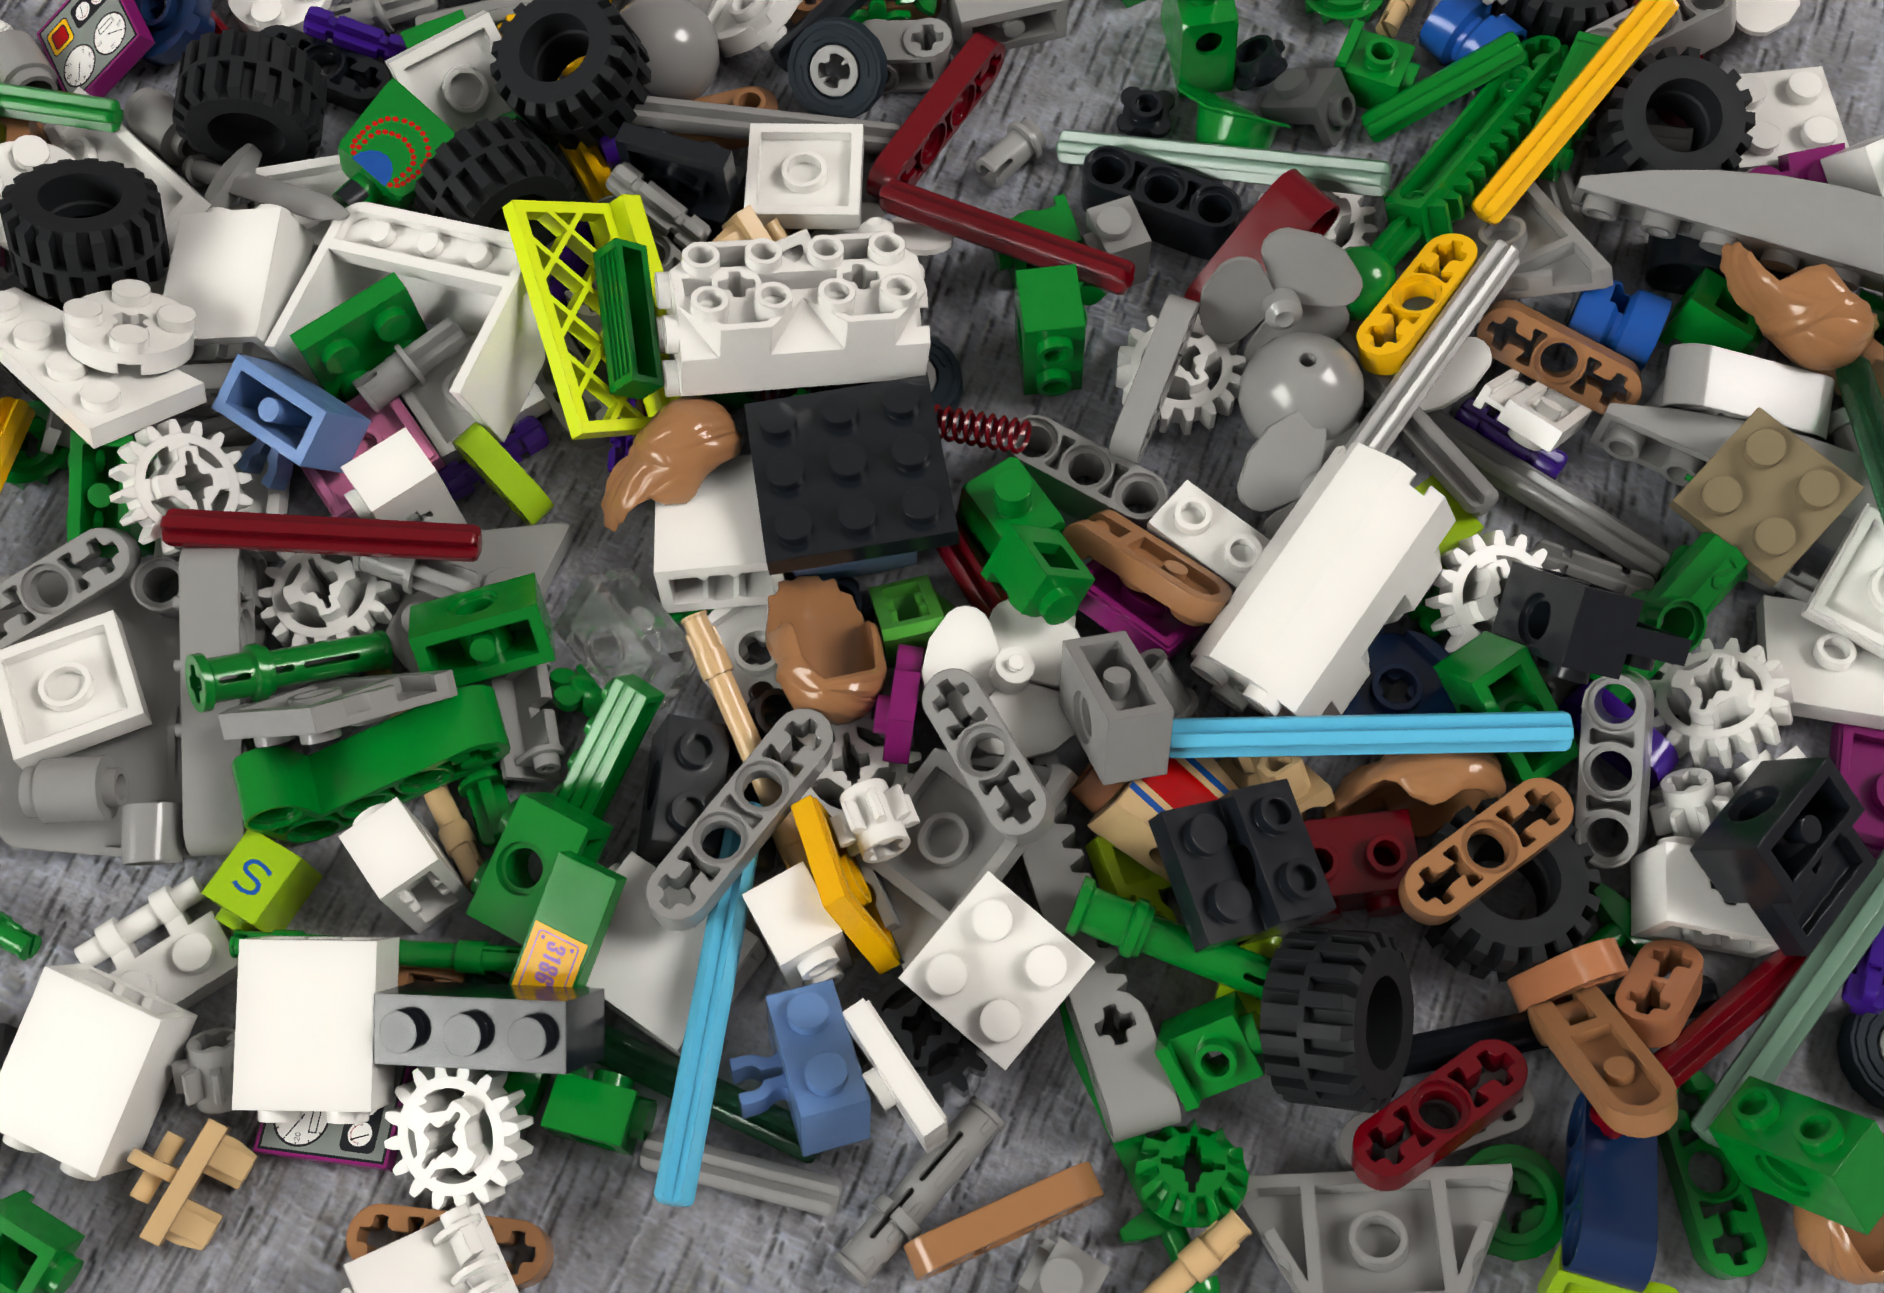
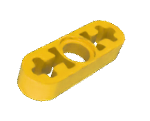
[1356,233,1478,375]

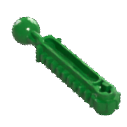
[1344,35,1569,321]

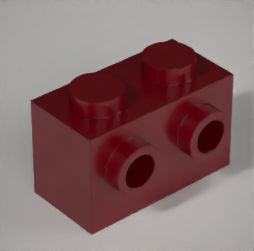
[1304,809,1424,925]

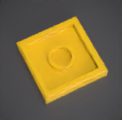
[790,795,901,975]

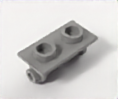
[488,662,565,784]

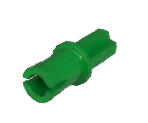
[457,762,510,848]

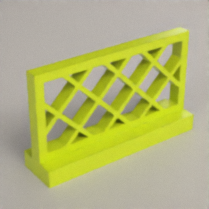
[502,194,702,440]

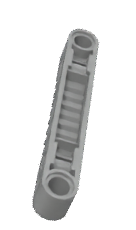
[981,750,1181,1143]

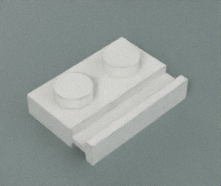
[1473,368,1593,453]

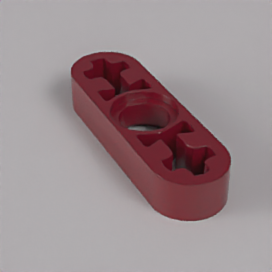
[1351,1039,1528,1191]

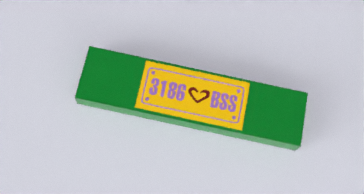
[485,850,627,1132]

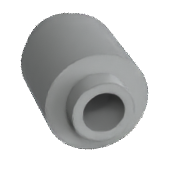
[0,30,58,91]
[124,87,202,165]
[18,755,129,824]

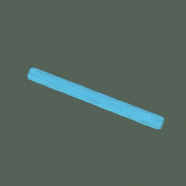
[1169,711,1574,758]
[654,801,763,1207]

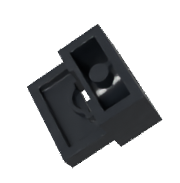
[614,122,747,242]
[1491,561,1693,684]
[636,714,786,874]
[1690,756,1877,956]
[1148,778,1337,953]

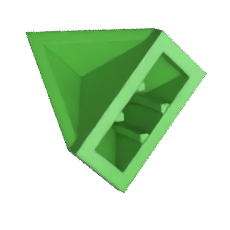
[868,574,956,668]

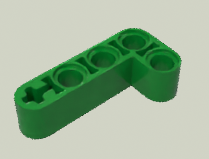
[231,685,511,844]

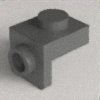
[1258,67,1357,147]

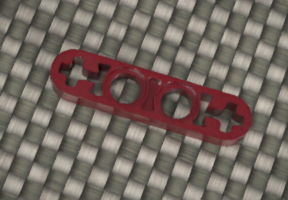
[866,32,1006,200]

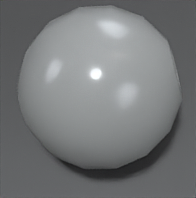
[619,0,720,100]
[1238,332,1364,440]

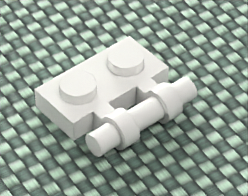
[74,876,238,1010]

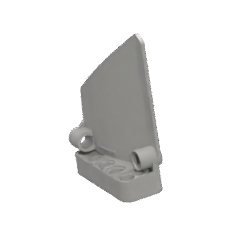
[0,547,271,866]

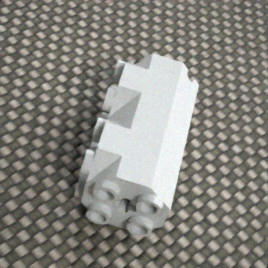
[654,231,931,397]
[1190,442,1456,717]

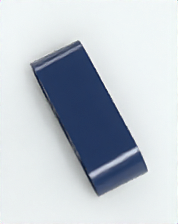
[1561,1091,1658,1293]

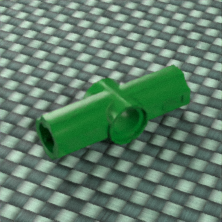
[1589,532,1749,705]

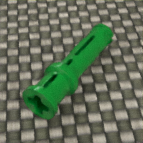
[185,630,393,713]
[1064,876,1272,1001]

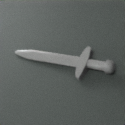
[182,143,350,220]

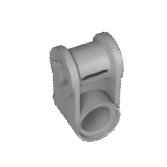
[862,18,954,95]

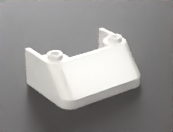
[264,202,545,443]

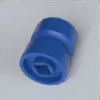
[1418,0,1527,91]
[1560,279,1672,372]

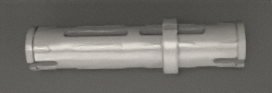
[833,1096,1006,1289]

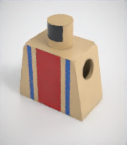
[1087,758,1239,882]

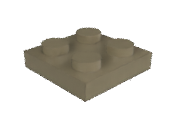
[1668,407,1865,588]

